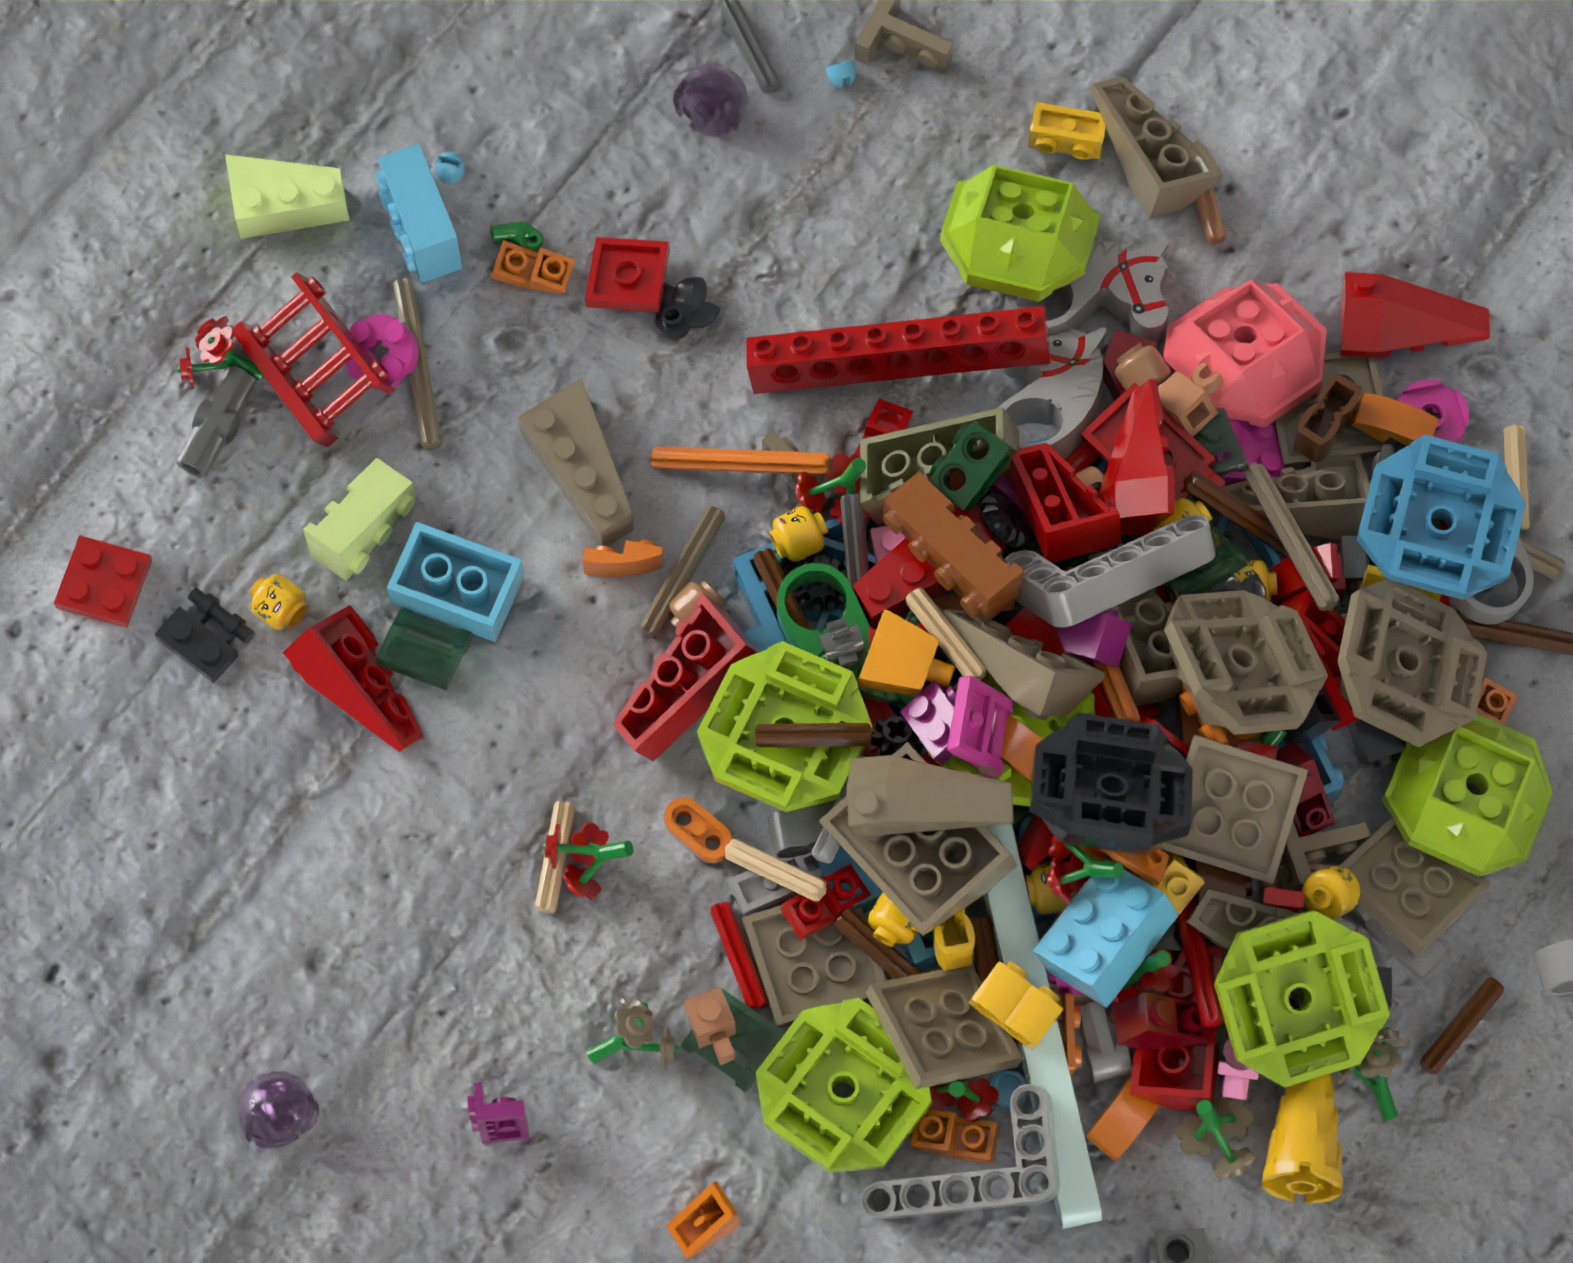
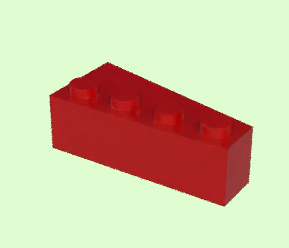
[613,593,760,762]

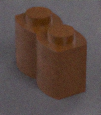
[1293,374,1361,463]

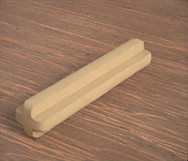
[1503,424,1530,533]
[906,588,986,680]
[535,801,575,914]
[725,839,827,902]

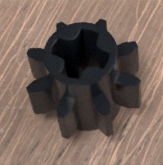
[871,712,919,756]

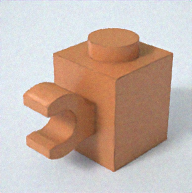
[1158,362,1224,436]
[683,986,736,1065]

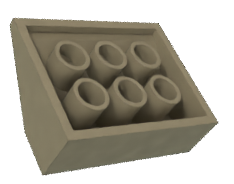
[819,742,1017,936]

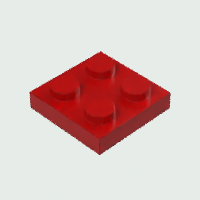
[585,237,670,312]
[54,535,152,628]

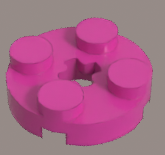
[346,314,419,390]
[1397,379,1469,447]

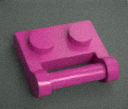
[947,675,1014,777]

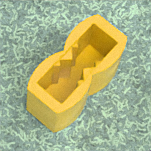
[932,907,975,971]
[968,961,1063,1050]

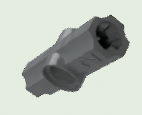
[176,366,257,478]

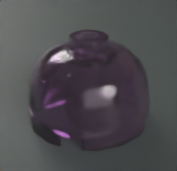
[673,63,749,137]
[237,1071,320,1149]

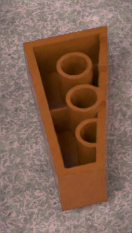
[882,472,1024,624]

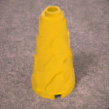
[1262,1073,1343,1204]

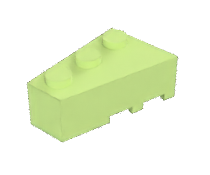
[225,154,350,239]
[303,458,416,582]

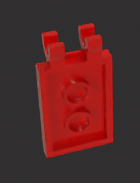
[1080,383,1226,504]

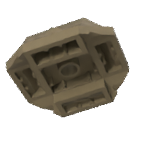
[1337,579,1488,747]
[1164,590,1328,735]

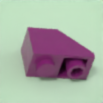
[1056,608,1132,669]

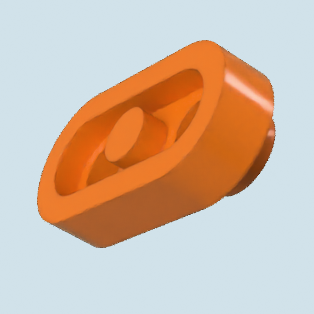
[664,797,732,863]

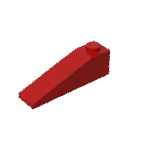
[1340,272,1490,358]
[1098,379,1175,536]
[283,605,424,753]
[1130,946,1224,1112]

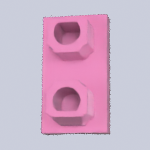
[1217,1038,1259,1100]

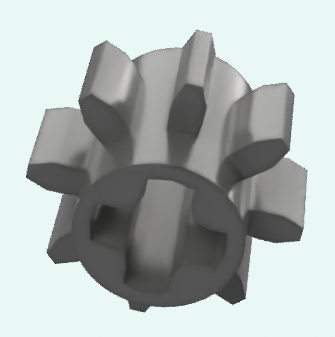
[819,618,865,668]

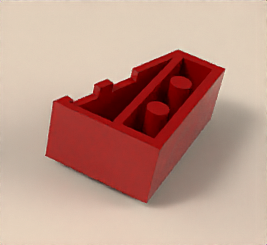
[1282,590,1360,731]

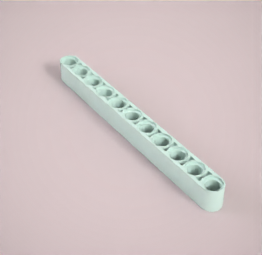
[983,824,1102,1229]

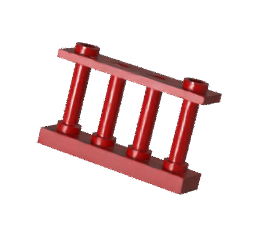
[232,272,395,448]

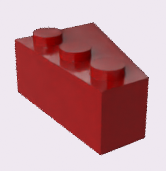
[1010,442,1121,563]

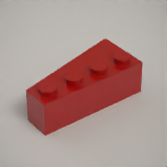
[853,484,1006,629]

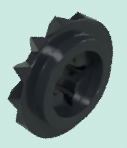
[980,492,1030,548]
[791,553,847,612]

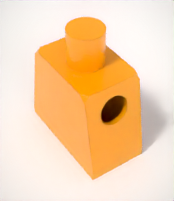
[857,609,955,697]

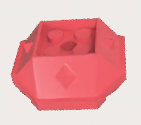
[1163,280,1327,428]

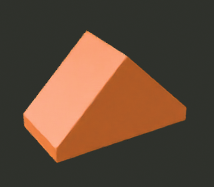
[666,1181,739,1259]

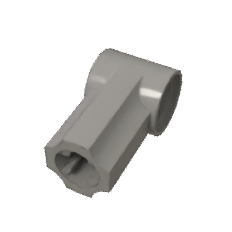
[1080,1001,1132,1083]

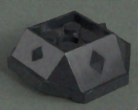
[1029,713,1193,856]

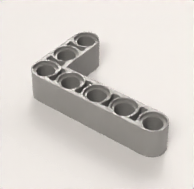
[1004,515,1216,627]
[860,1084,1060,1220]

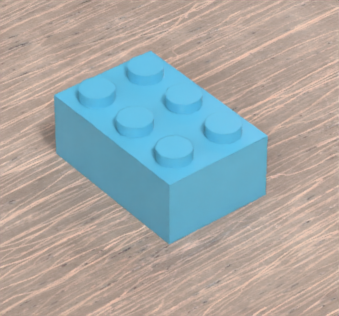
[374,143,462,283]
[387,522,525,642]
[1033,859,1178,1008]

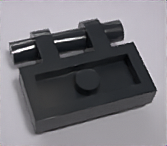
[155,587,255,684]

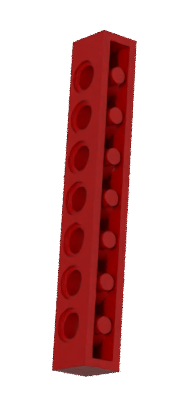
[746,306,1051,394]

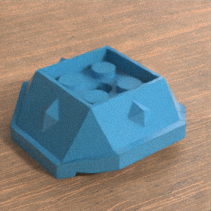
[1356,434,1526,600]

